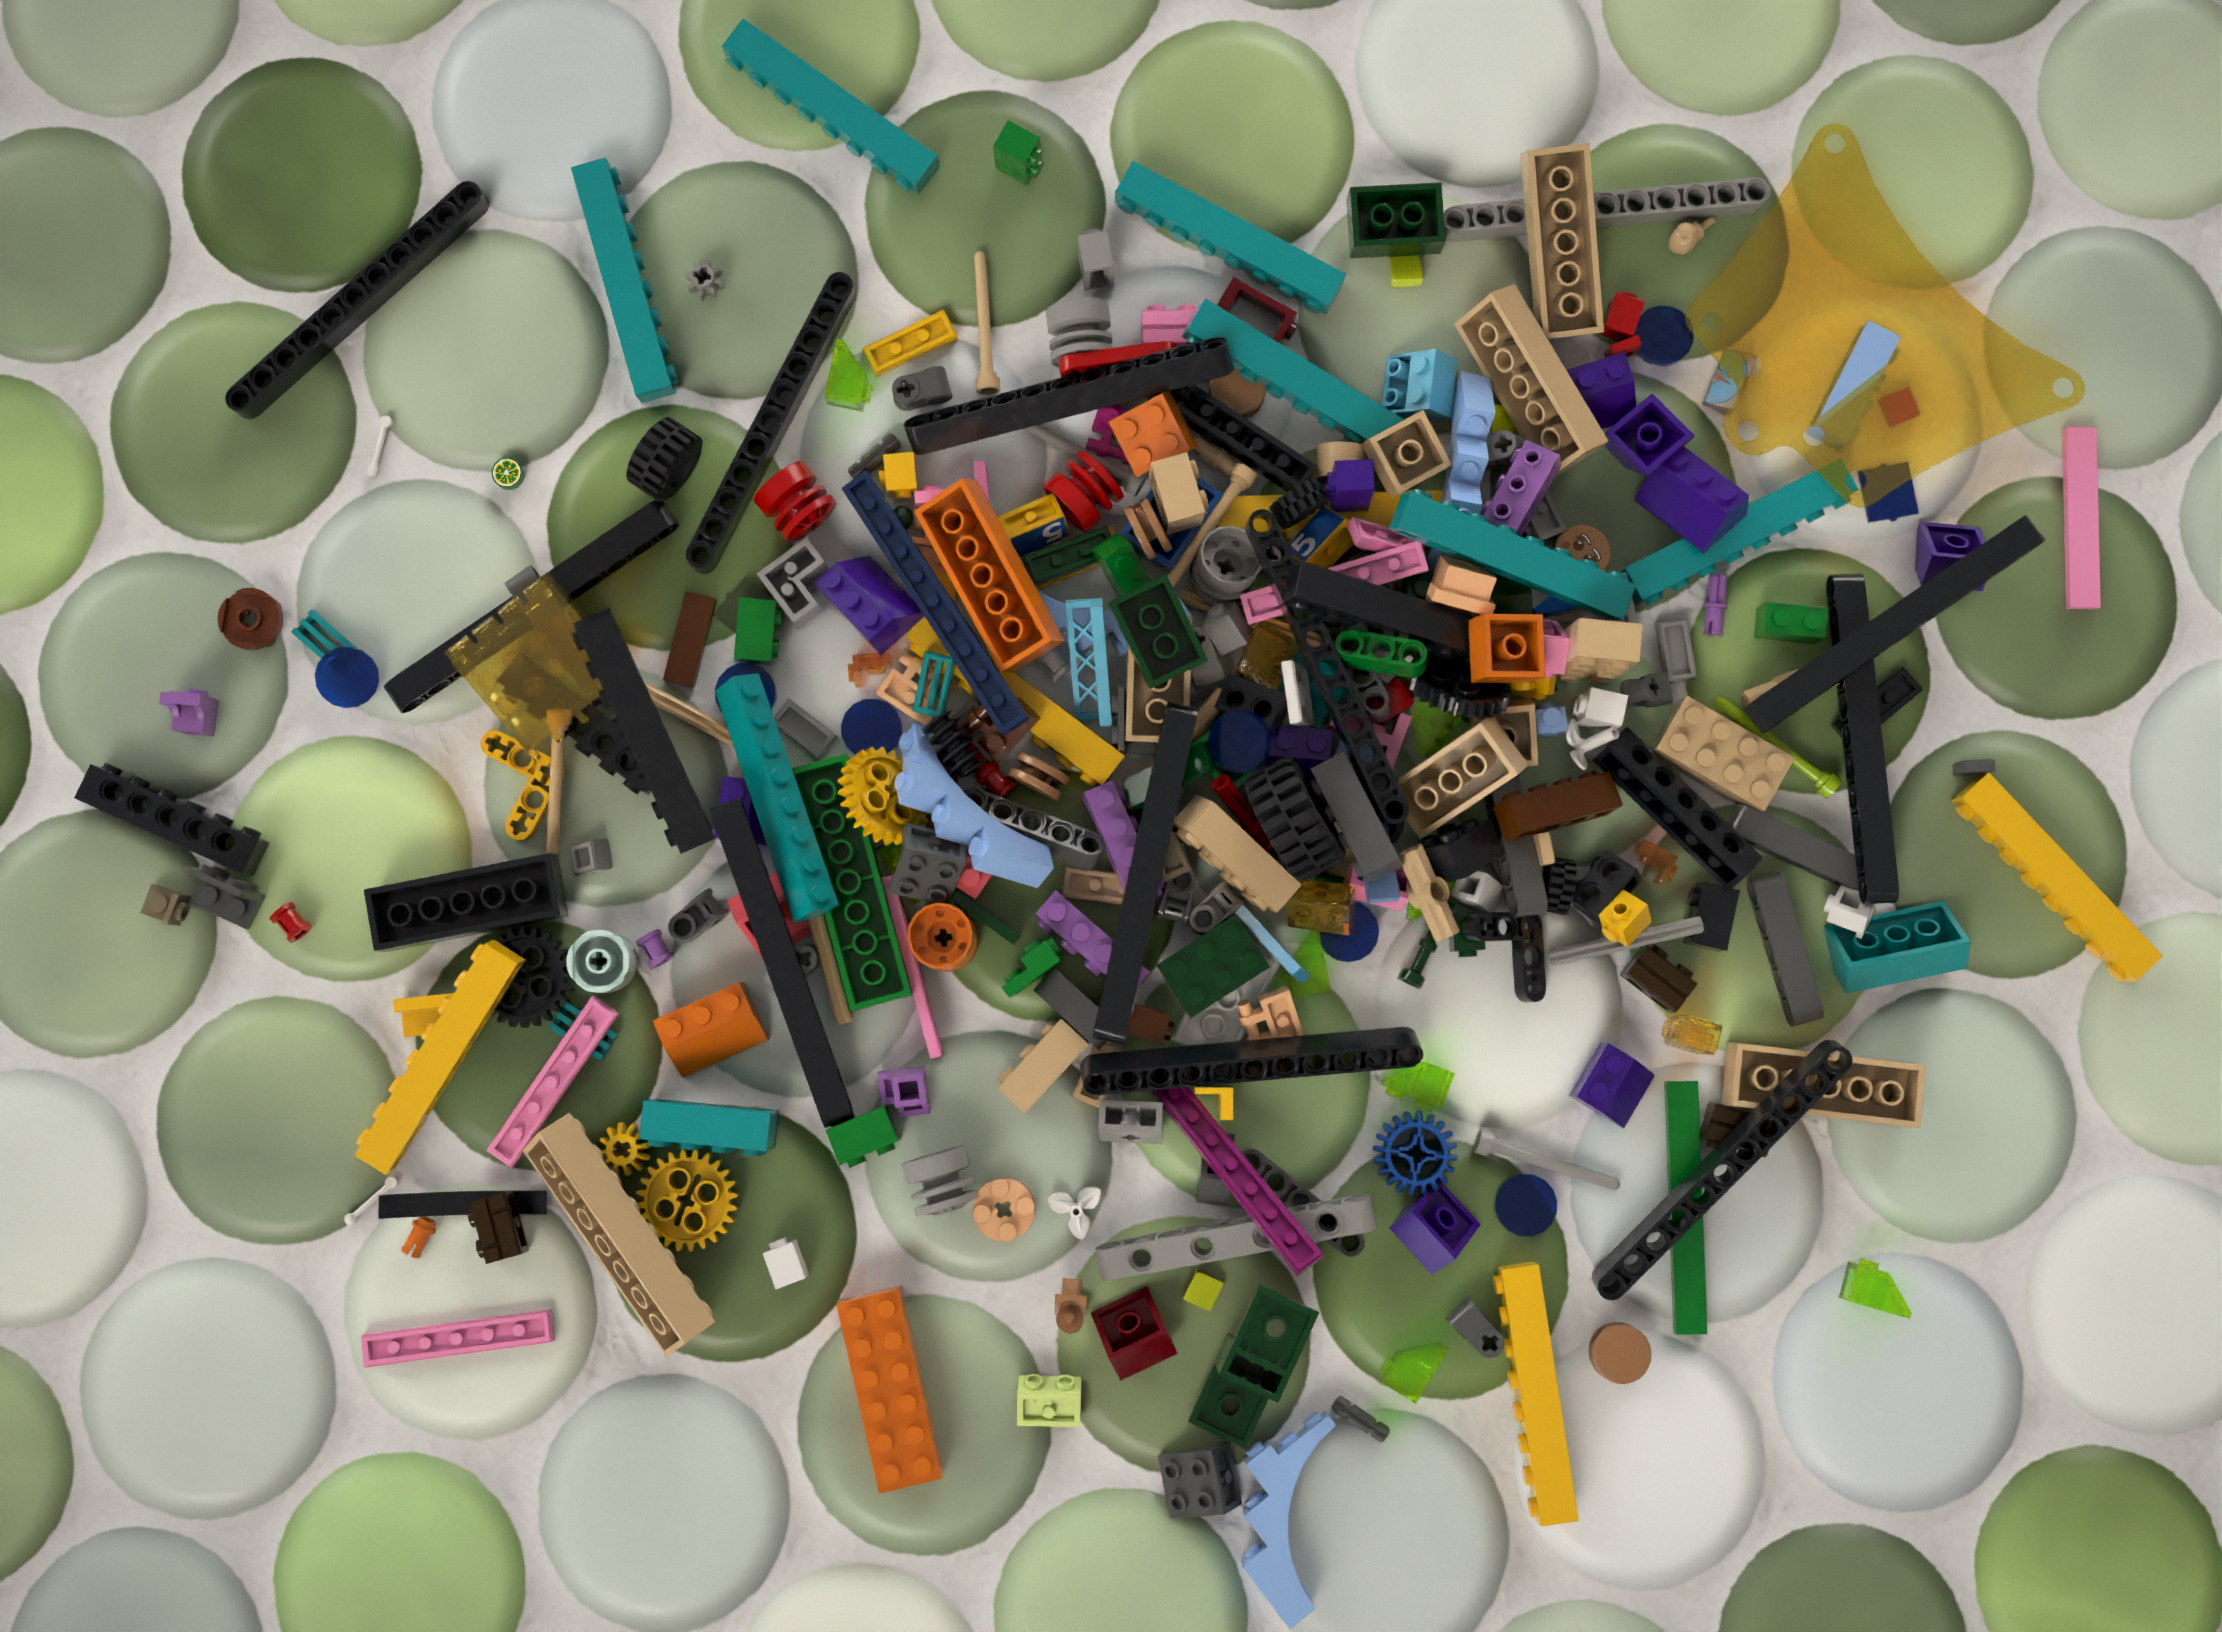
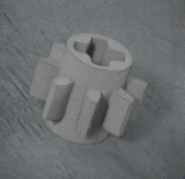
[685,260,725,301]

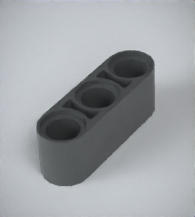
[1033,968,1107,1050]

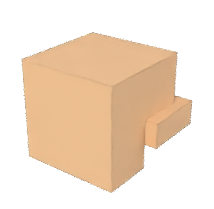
[1425,555,1497,617]

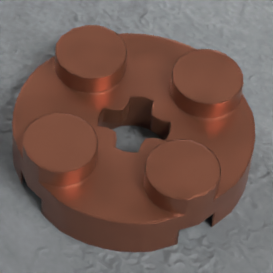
[217,588,283,650]

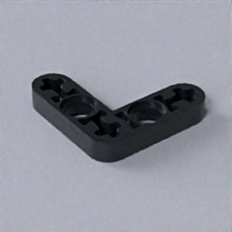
[1462,912,1546,1003]

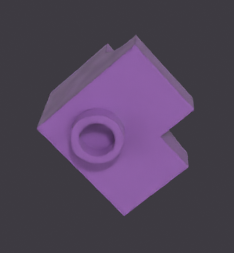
[159,689,219,737]
[877,1065,930,1117]

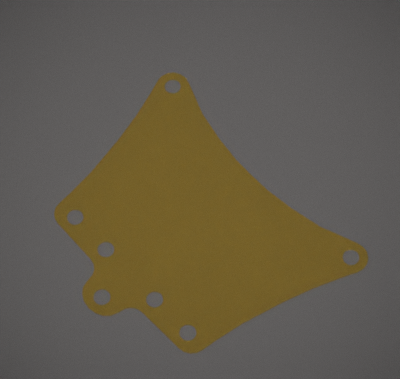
[1685,124,2085,508]

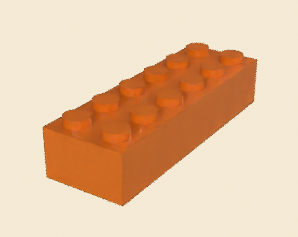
[914,478,1065,672]
[836,1285,944,1494]

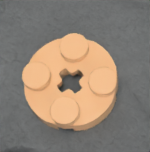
[972,1178,1035,1242]

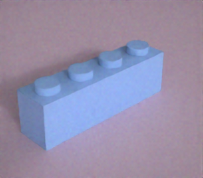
[1806,320,1901,450]

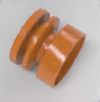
[907,903,979,972]

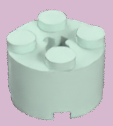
[566,930,637,993]

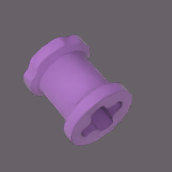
[636,929,675,970]

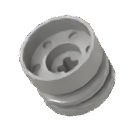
[1046,298,1113,367]
[1189,526,1262,606]
[902,1145,980,1216]

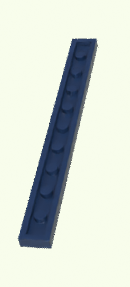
[841,471,1030,736]

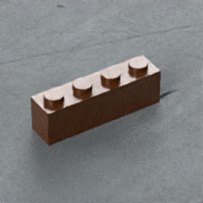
[1493,770,1623,843]

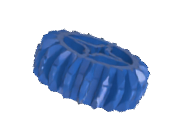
[1372,1110,1458,1196]

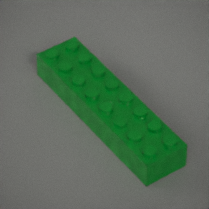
[792,753,913,1012]

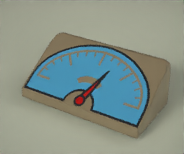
[1702,348,1758,416]

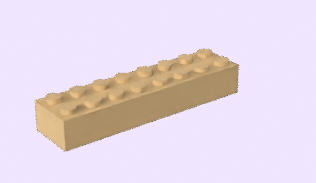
[522,1113,715,1357]

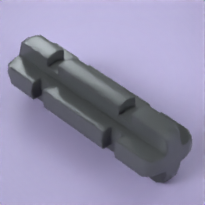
[848,433,901,479]
[1332,1396,1390,1442]

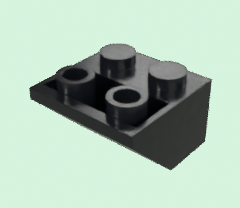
[1418,818,1505,882]

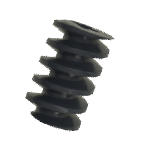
[922,710,987,780]

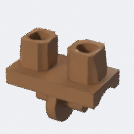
[1055,1278,1087,1334]

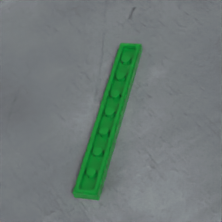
[1664,1081,1707,1335]

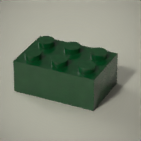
[1346,182,1445,258]
[1108,574,1208,689]
[1156,914,1270,1018]

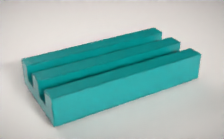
[291,609,360,673]
[912,651,956,717]
[548,1002,619,1061]

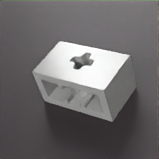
[1077,229,1115,290]
[1098,1099,1164,1144]

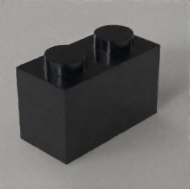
[1683,882,1740,952]

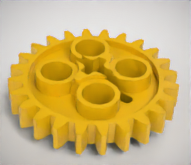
[838,747,928,845]
[636,1149,740,1252]

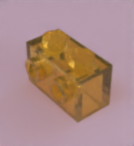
[1287,879,1355,935]

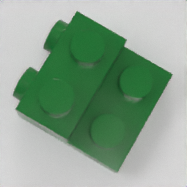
[1001,937,1062,998]

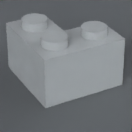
[757,537,829,629]

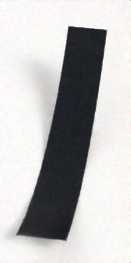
[378,1191,547,1219]

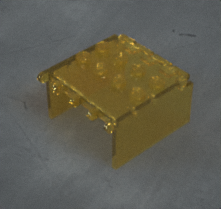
[444,571,603,761]

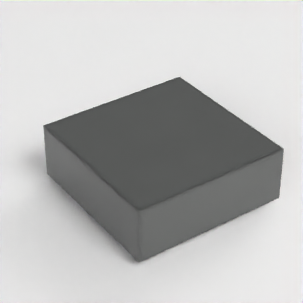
[1953,759,1996,776]

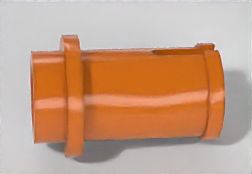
[401,1216,436,1258]

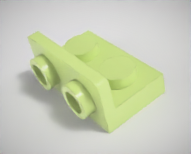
[1017,1374,1081,1427]

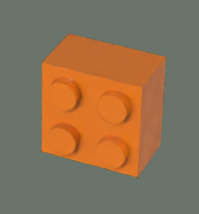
[1109,391,1197,478]
[1468,614,1546,683]

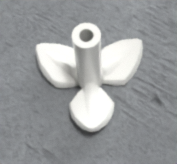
[1566,719,1619,771]
[1047,1186,1102,1240]

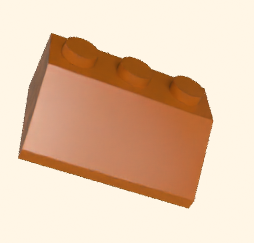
[652,982,769,1078]

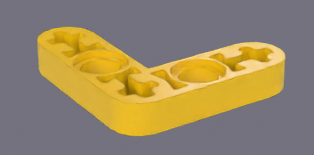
[480,730,566,841]

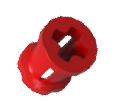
[269,902,313,943]

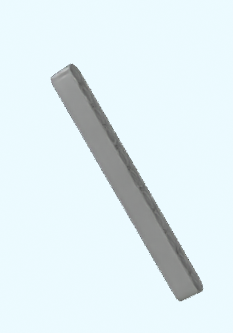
[1444,177,1771,242]

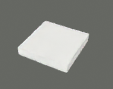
[1281,660,1315,728]

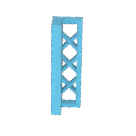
[1065,598,1112,726]

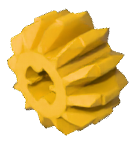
[599,1122,652,1176]

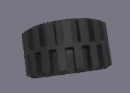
[626,417,703,502]

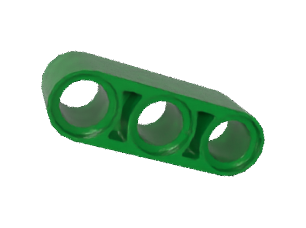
[1336,630,1427,678]

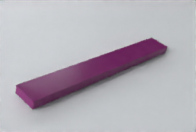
[1150,1068,1324,1277]

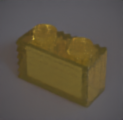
[1233,622,1294,690]
[1661,1015,1722,1055]

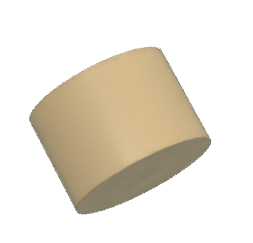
[1316,441,1366,485]

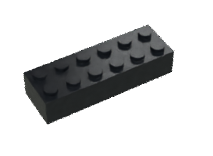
[364,853,569,952]

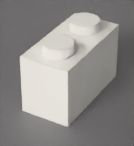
[1570,687,1628,732]

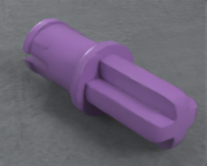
[1703,574,1728,636]

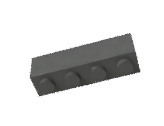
[1310,752,1404,884]

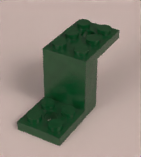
[1188,1284,1319,1449]

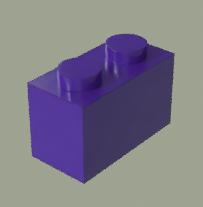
[1324,459,1375,512]

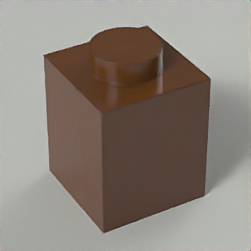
[1127,1004,1175,1045]

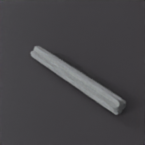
[1548,916,1704,966]

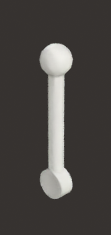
[366,415,393,477]
[344,1177,399,1225]

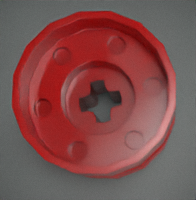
[1042,450,1124,533]
[753,461,837,543]

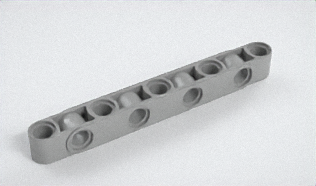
[1095,1194,1377,1280]

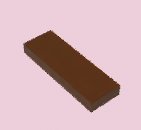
[663,591,717,688]

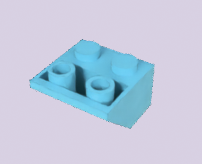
[1382,349,1458,421]

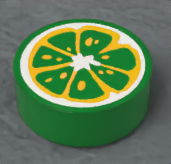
[491,458,525,490]

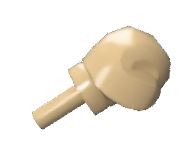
[1668,216,1715,255]

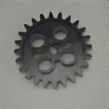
[1409,658,1512,719]
[492,927,575,1028]

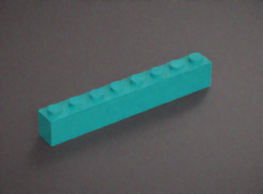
[722,18,940,195]
[571,157,678,404]
[1115,161,1346,314]
[1182,298,1404,445]
[1620,458,1859,606]
[1388,489,1636,621]
[715,673,839,923]

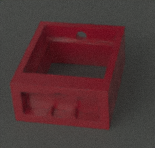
[1217,277,1298,344]

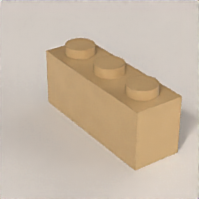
[997,1019,1089,1114]

